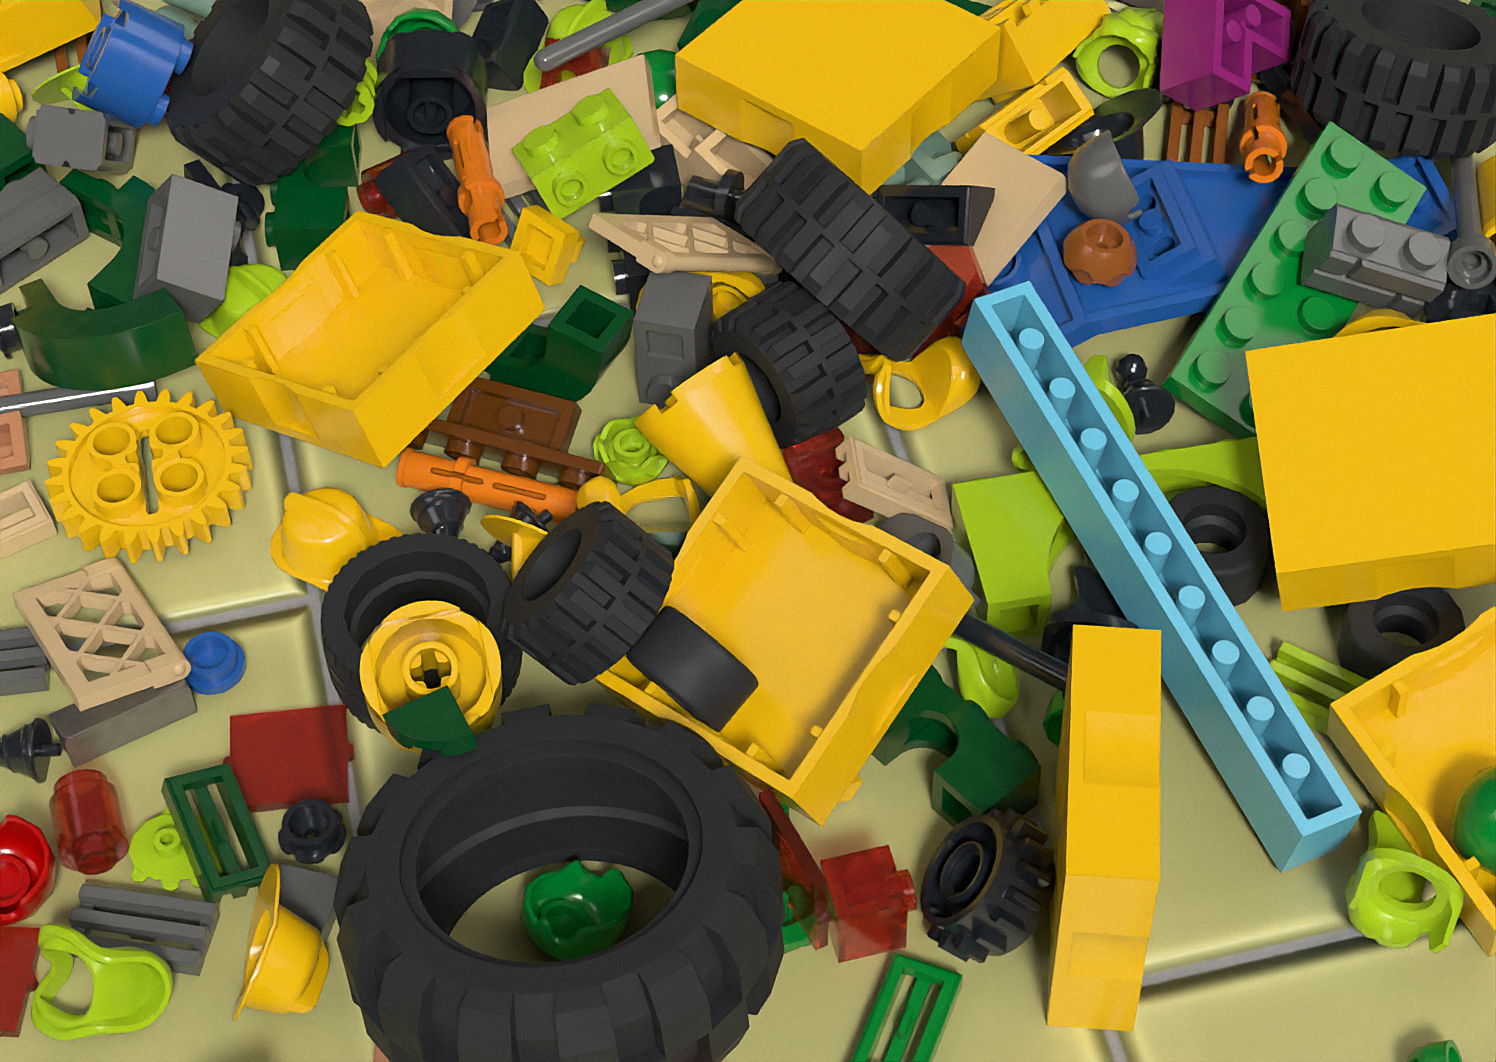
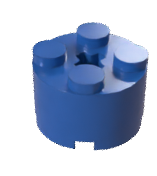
[72,0,194,129]

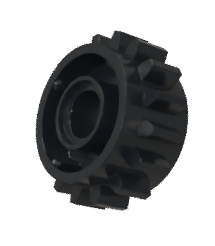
[920,809,1056,963]

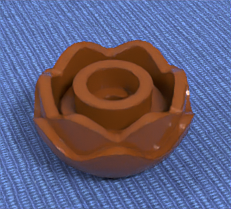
[1063,219,1137,287]

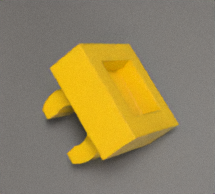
[510,205,585,286]

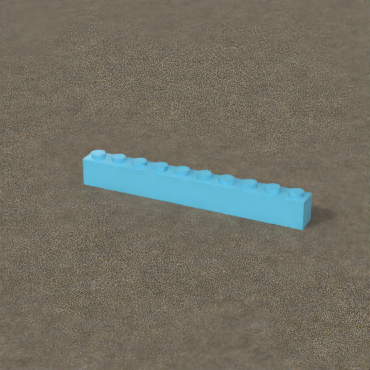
[961,281,1362,873]

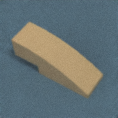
[656,93,774,190]

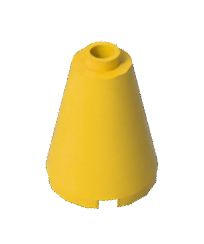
[634,352,793,498]

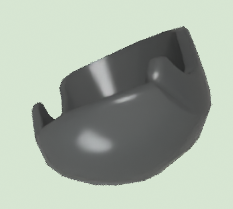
[1067,130,1142,226]

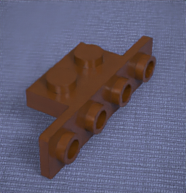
[406,377,618,490]

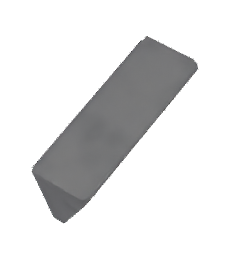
[48,678,197,768]

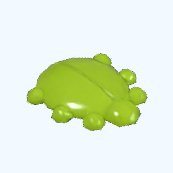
[128,807,229,892]

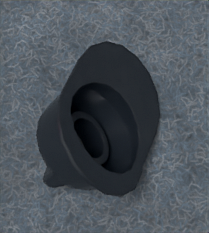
[1048,88,1163,160]

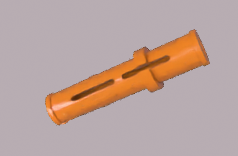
[1240,91,1287,183]
[446,115,508,245]
[396,447,579,524]

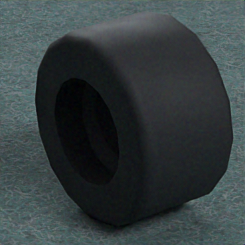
[1168,486,1272,607]
[1337,587,1466,680]
[626,606,759,732]

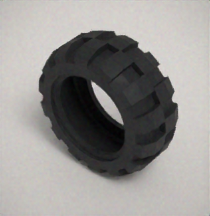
[333,703,786,1062]

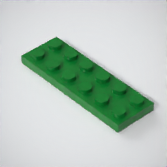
[1161,121,1427,439]

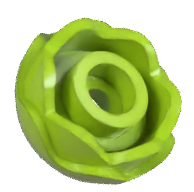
[593,415,669,486]

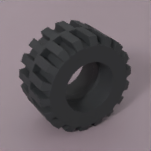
[710,281,867,453]
[500,501,674,686]

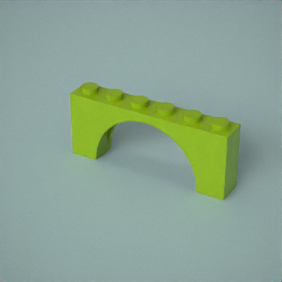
[951,437,1273,638]

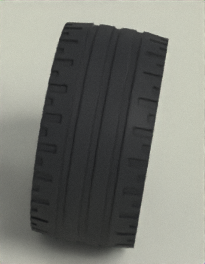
[321,532,523,734]

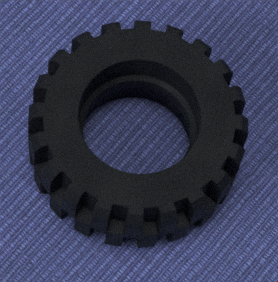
[165,0,374,185]
[1290,0,1496,160]
[733,138,966,362]

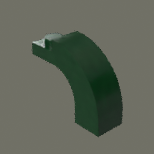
[59,168,156,310]
[11,278,198,391]
[483,285,634,402]

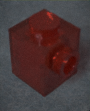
[820,844,917,963]

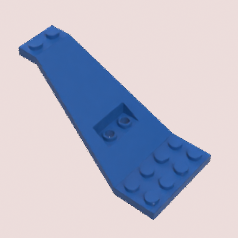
[959,154,1457,391]

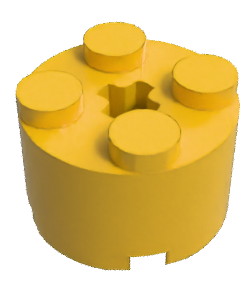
[360,601,502,755]

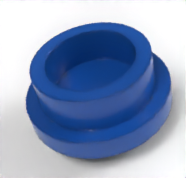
[183,632,246,695]

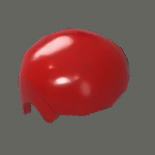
[0,814,57,926]

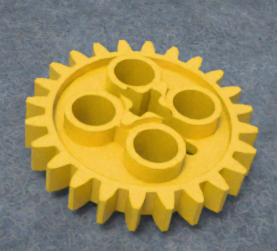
[45,389,253,564]

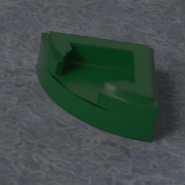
[382,685,478,756]

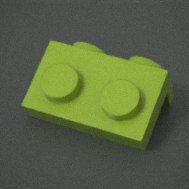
[511,87,654,219]

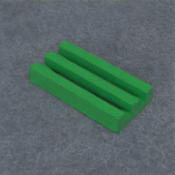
[851,953,963,1062]

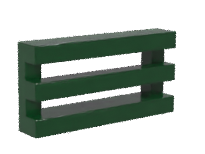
[161,763,271,904]

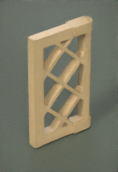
[589,213,783,275]
[12,557,191,711]

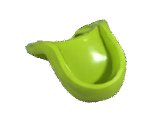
[943,635,1019,720]
[31,923,173,1041]

